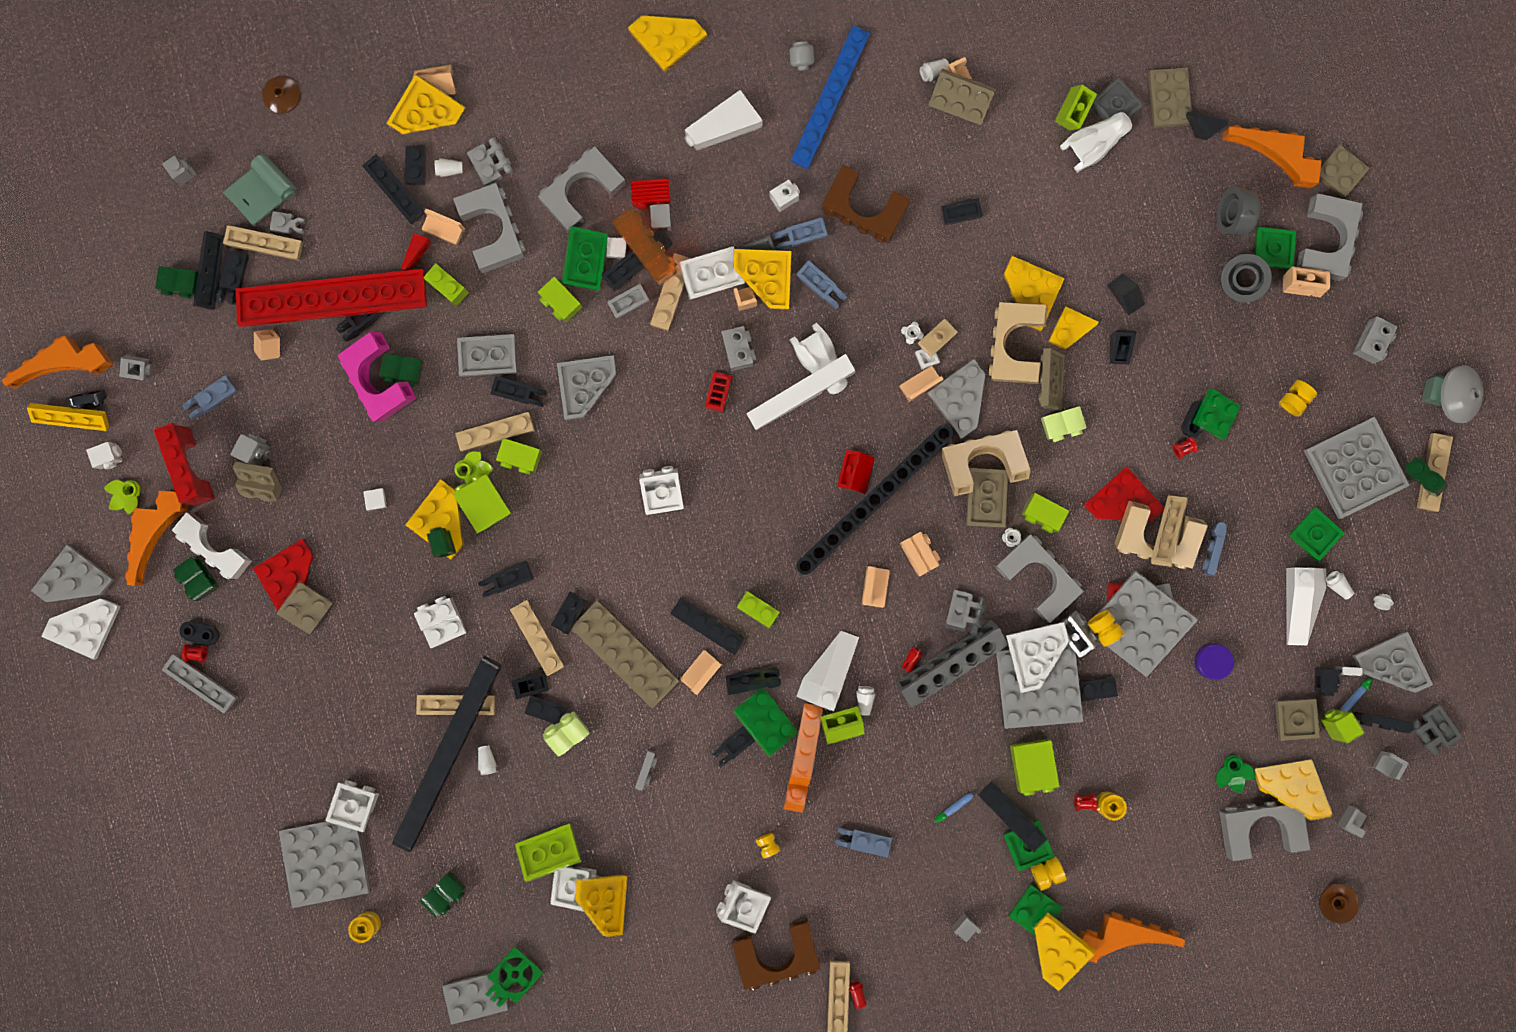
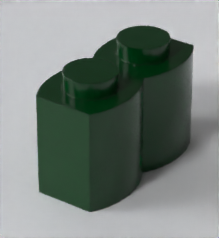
[155,266,198,299]
[379,354,424,387]
[1405,457,1448,497]
[427,527,456,558]
[173,556,219,601]
[419,871,466,918]

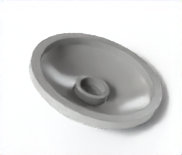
[1441,365,1484,423]

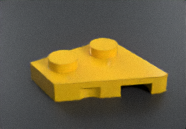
[1048,306,1099,350]

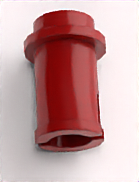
[901,647,922,673]
[849,981,867,1009]

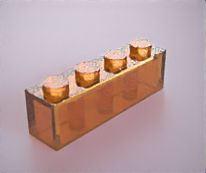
[612,208,677,286]

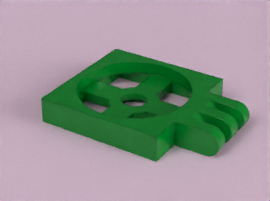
[485,946,543,1008]

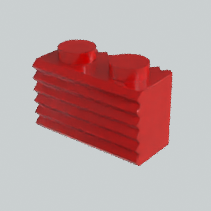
[631,178,671,210]

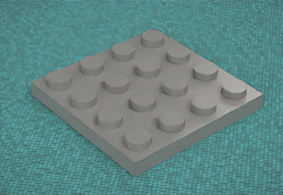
[1304,417,1410,519]
[1088,570,1198,677]
[996,644,1083,729]
[279,821,371,908]

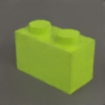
[1055,85,1097,131]
[423,264,469,307]
[538,277,583,323]
[496,438,542,475]
[1021,493,1069,533]
[737,591,779,628]
[820,706,865,744]
[1320,709,1364,743]

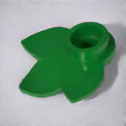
[1216,755,1255,794]

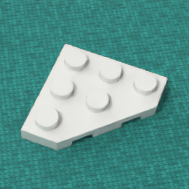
[41,599,121,659]
[1006,622,1069,693]

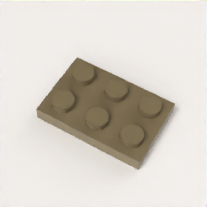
[1148,68,1192,128]
[929,69,995,125]
[1039,348,1065,412]
[966,468,1008,528]

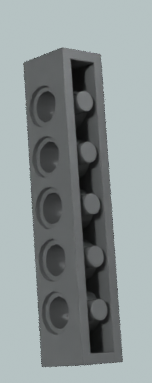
[895,620,1008,708]

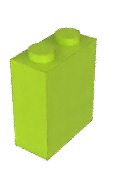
[453,473,512,534]
[1010,739,1059,796]

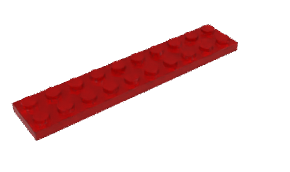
[236,269,427,327]

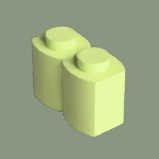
[1041,406,1087,442]
[543,712,589,756]

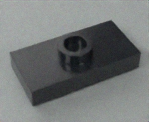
[941,198,983,226]

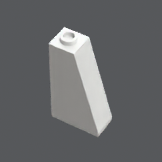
[684,90,762,150]

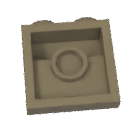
[233,462,282,502]

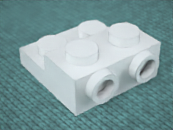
[639,466,684,515]
[414,596,467,648]
[325,780,379,832]
[551,866,599,911]
[717,880,771,933]

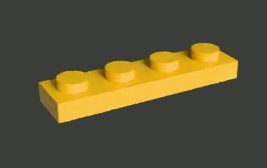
[27,403,110,431]

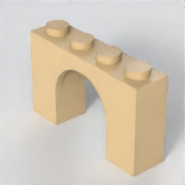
[989,302,1048,384]
[942,430,1030,496]
[1115,501,1208,569]

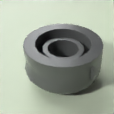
[1216,186,1261,237]
[1220,253,1272,303]

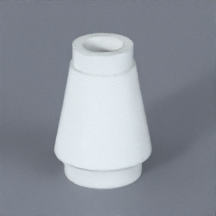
[920,59,949,81]
[435,158,463,177]
[1325,571,1354,599]
[856,686,876,716]
[478,745,497,775]

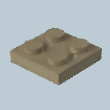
[1319,145,1369,199]
[276,581,333,634]
[1275,699,1320,741]

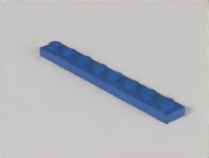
[791,25,870,170]

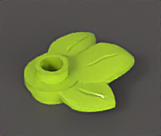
[454,451,493,485]
[104,480,141,514]

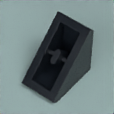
[1186,112,1229,140]
[1107,274,1145,316]
[1110,330,1136,365]
[511,672,549,699]

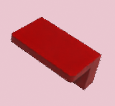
[837,450,875,494]

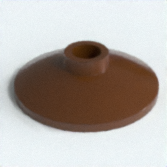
[262,76,300,113]
[1319,884,1359,924]

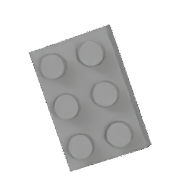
[457,334,517,377]
[442,970,509,1025]

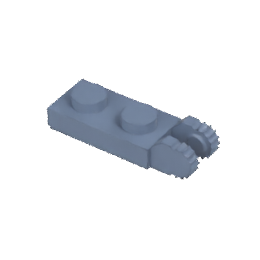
[772,217,828,250]
[796,260,847,309]
[182,375,238,420]
[1202,522,1227,576]
[835,827,892,857]

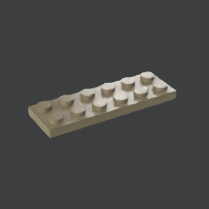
[572,600,679,709]

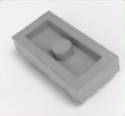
[607,284,650,320]
[635,749,658,791]

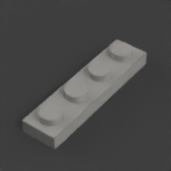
[162,654,238,714]

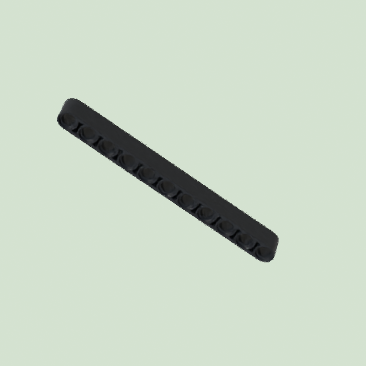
[796,425,953,575]
[392,655,502,853]

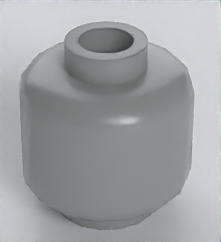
[789,41,815,71]

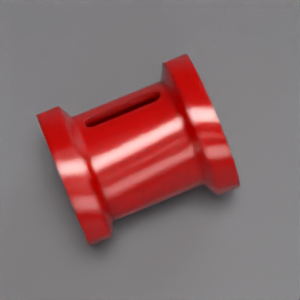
[1172,437,1198,460]
[182,644,208,663]
[1074,793,1097,812]

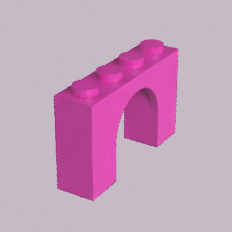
[337,332,417,422]

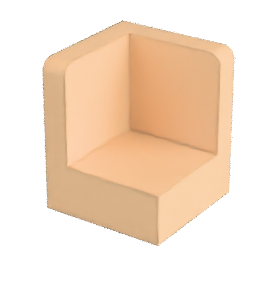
[947,57,972,80]
[733,287,757,311]
[254,329,280,361]

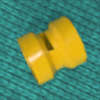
[755,832,781,858]

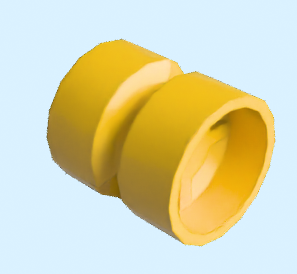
[1279,380,1317,417]
[1088,610,1125,646]
[1097,791,1127,820]
[1030,857,1067,891]
[348,911,381,943]

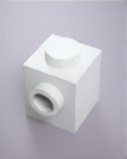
[770,180,800,212]
[86,442,122,469]

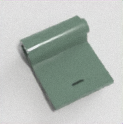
[223,154,296,226]

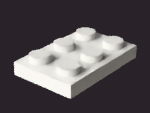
[679,246,745,300]

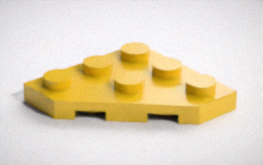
[628,16,707,72]
[387,74,466,134]
[733,249,791,309]
[1003,256,1064,331]
[406,479,464,560]
[1254,759,1332,820]
[575,875,627,937]
[1035,912,1096,991]

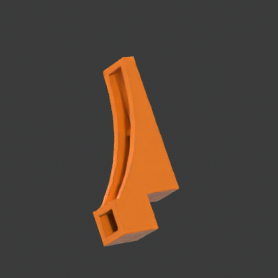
[1222,125,1321,188]
[1,336,114,389]
[125,491,188,586]
[783,703,823,813]
[1078,912,1185,963]

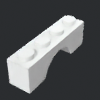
[172,512,252,579]

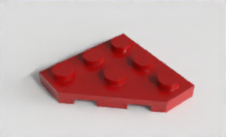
[1083,466,1165,522]
[253,539,314,618]

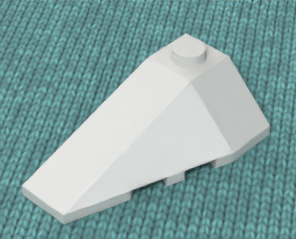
[1286,568,1326,645]
[797,631,859,711]

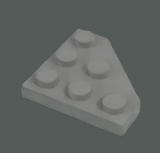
[557,355,617,420]
[927,359,985,439]
[31,545,115,602]
[1352,632,1433,693]

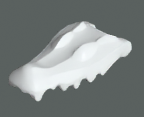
[1060,112,1132,173]
[790,323,847,394]

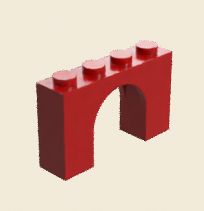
[153,423,215,506]

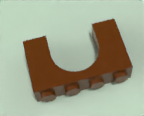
[821,165,910,244]
[732,919,820,991]

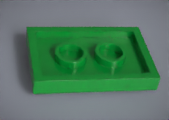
[561,226,608,291]
[733,689,798,757]

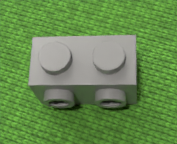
[1353,317,1397,364]
[722,326,756,371]
[230,433,271,466]
[1059,610,1100,658]

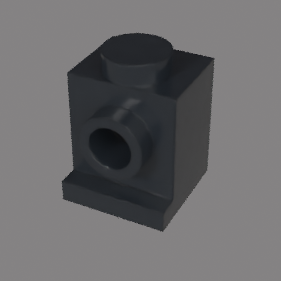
[1315,668,1342,696]

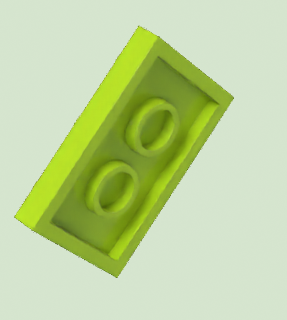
[515,824,582,882]

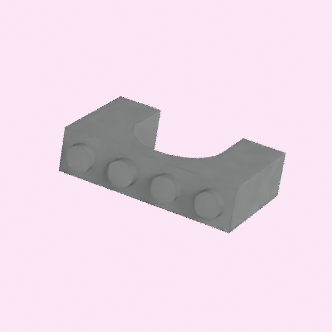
[538,146,627,232]
[453,183,526,273]
[1296,193,1363,281]
[994,535,1084,623]
[1219,801,1310,861]

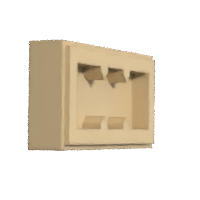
[918,319,958,357]

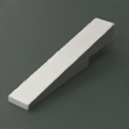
[746,354,855,430]

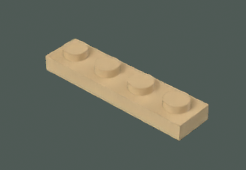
[223,225,303,261]
[650,253,691,331]
[455,412,535,452]
[1417,433,1453,512]
[1151,495,1188,567]
[510,600,565,676]
[416,695,495,715]
[827,961,850,1032]

